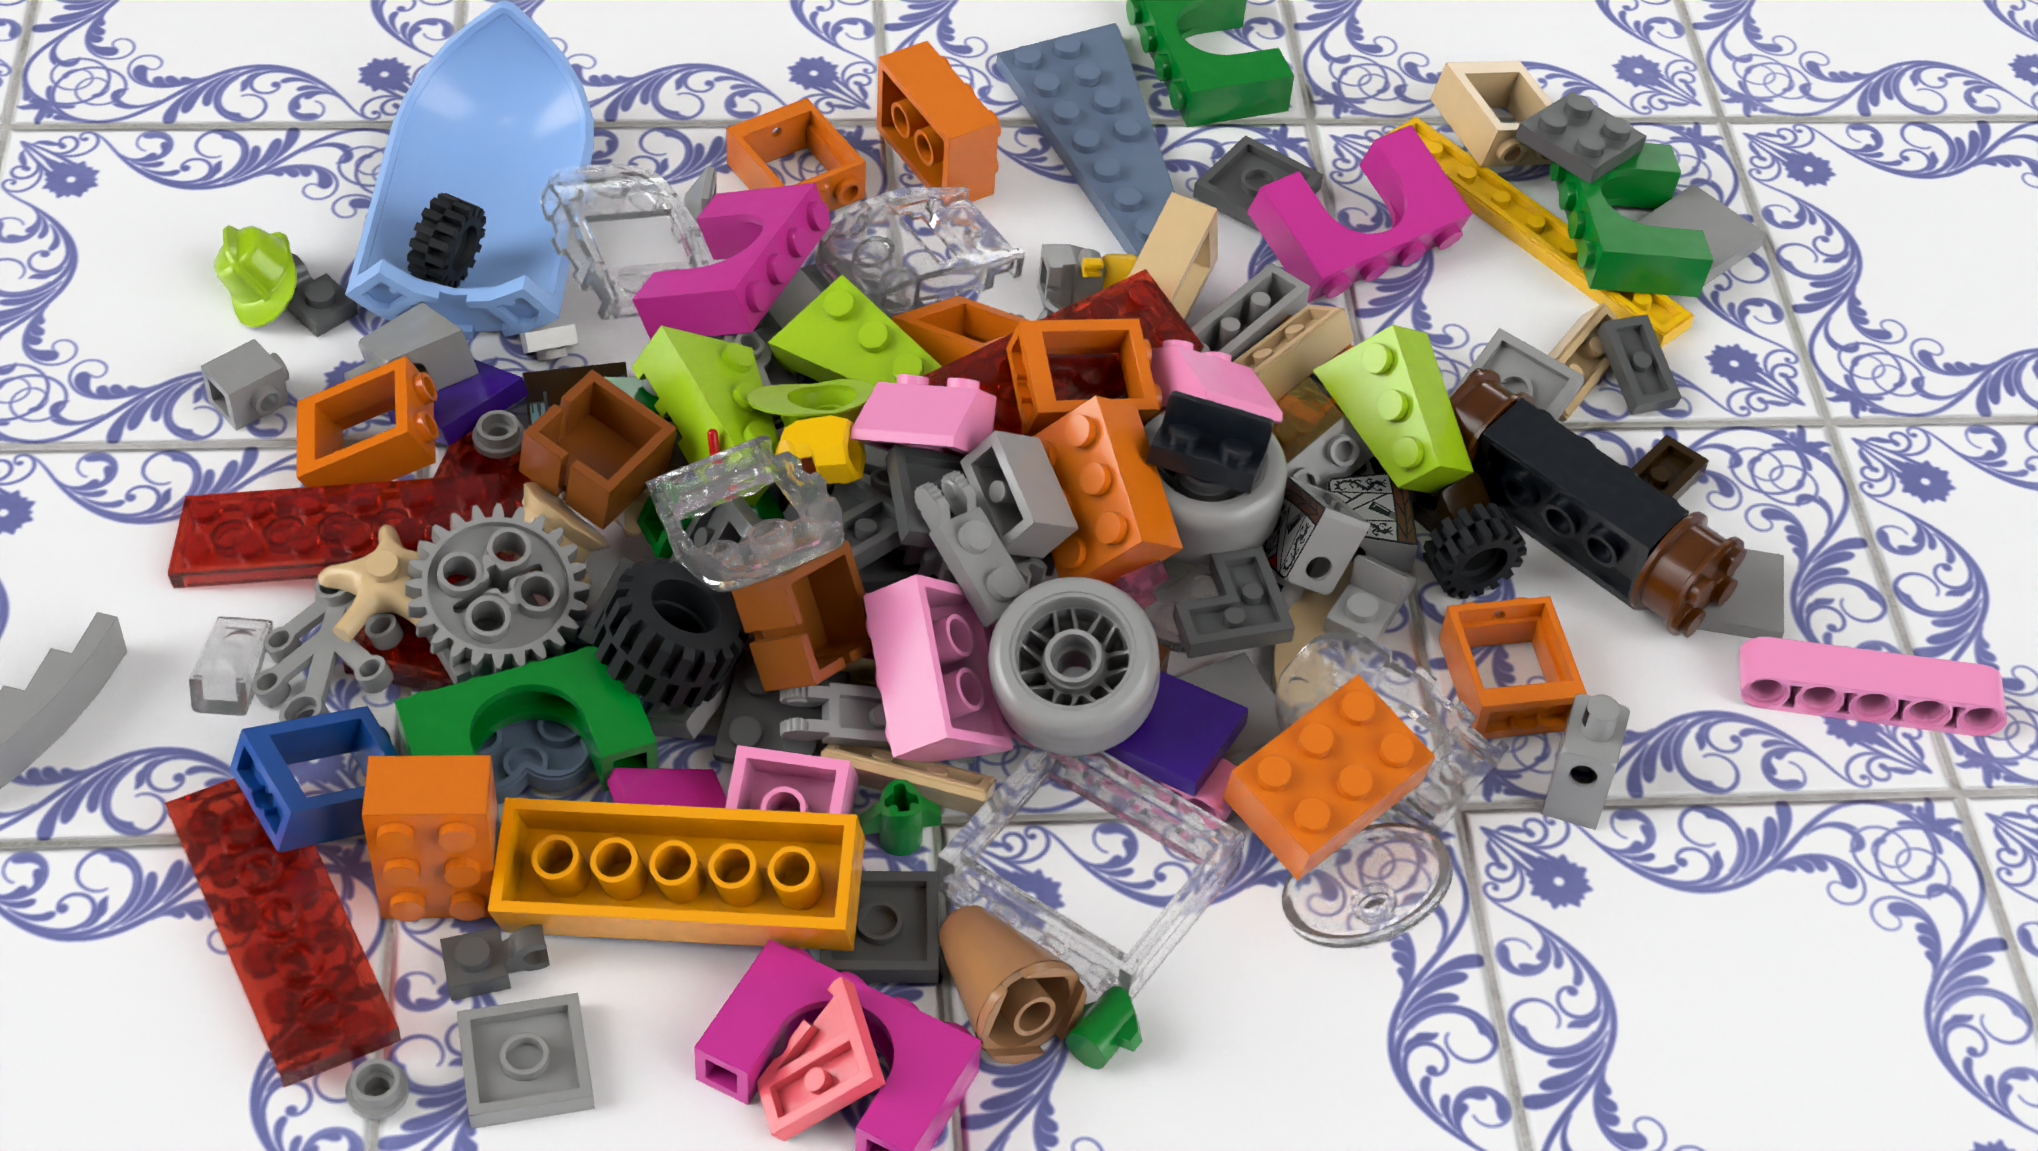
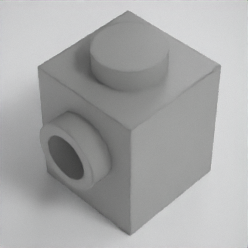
[201,339,289,431]

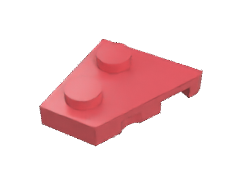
[756,976,886,1142]

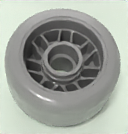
[1144,408,1287,566]
[988,577,1160,756]

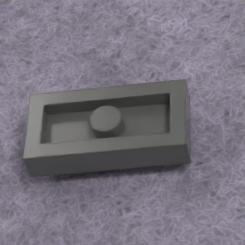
[1597,315,1682,415]

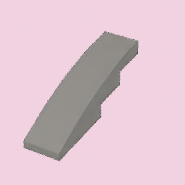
[0,612,127,789]

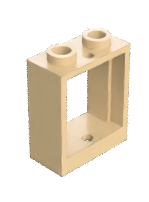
[1430,61,1553,167]
[1123,192,1218,349]

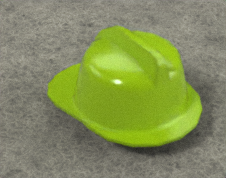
[214,225,297,328]
[747,379,874,428]

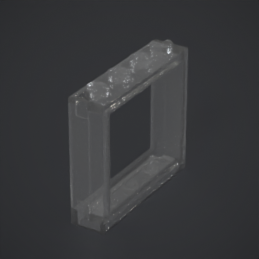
[937,747,1246,1001]

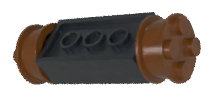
[1449,368,1747,638]

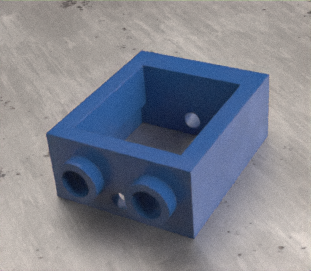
[229,706,399,853]

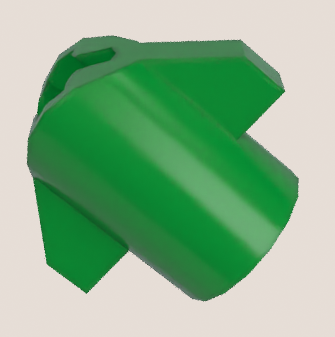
[860,779,942,856]
[1066,986,1143,1069]

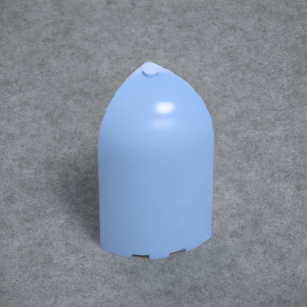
[345,0,594,339]

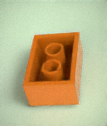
[877,41,1001,211]
[1033,396,1183,588]
[1222,674,1436,881]
[362,755,500,922]

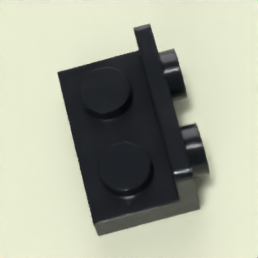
[1146,391,1274,494]

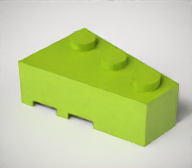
[767,274,948,388]
[631,325,783,505]
[1313,325,1474,494]

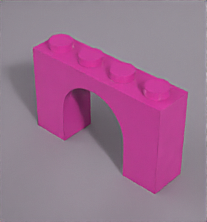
[1247,125,1472,303]
[632,183,832,340]
[694,939,982,1151]

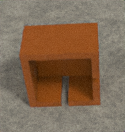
[519,369,677,530]
[730,540,873,692]

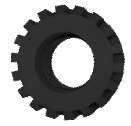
[592,559,749,709]

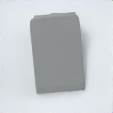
[1323,555,1417,654]

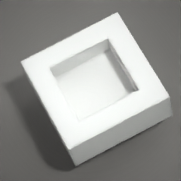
[520,324,579,361]

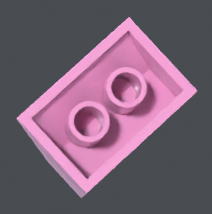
[863,574,1014,763]

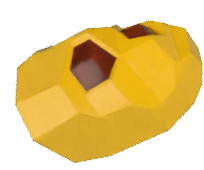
[775,415,866,485]

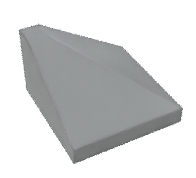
[684,167,717,233]

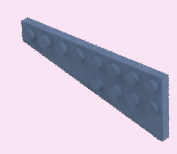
[996,23,1175,257]

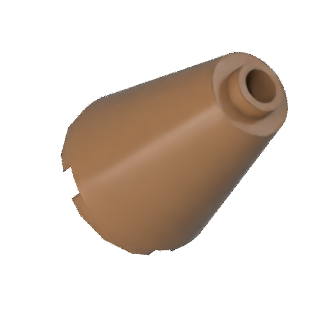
[938,905,1087,1065]

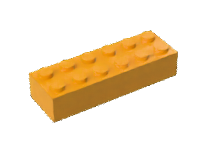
[488,797,865,951]

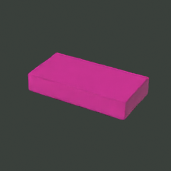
[606,768,727,808]

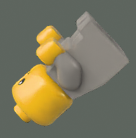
[1037,244,1138,317]

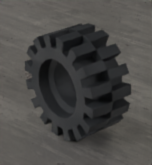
[407,193,486,288]
[1422,503,1527,599]

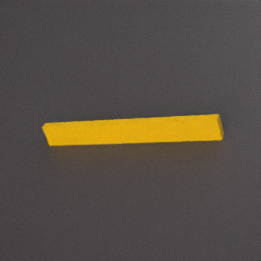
[1385,116,1695,347]

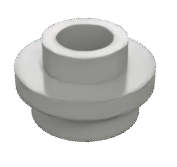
[472,410,525,459]
[345,1058,409,1120]

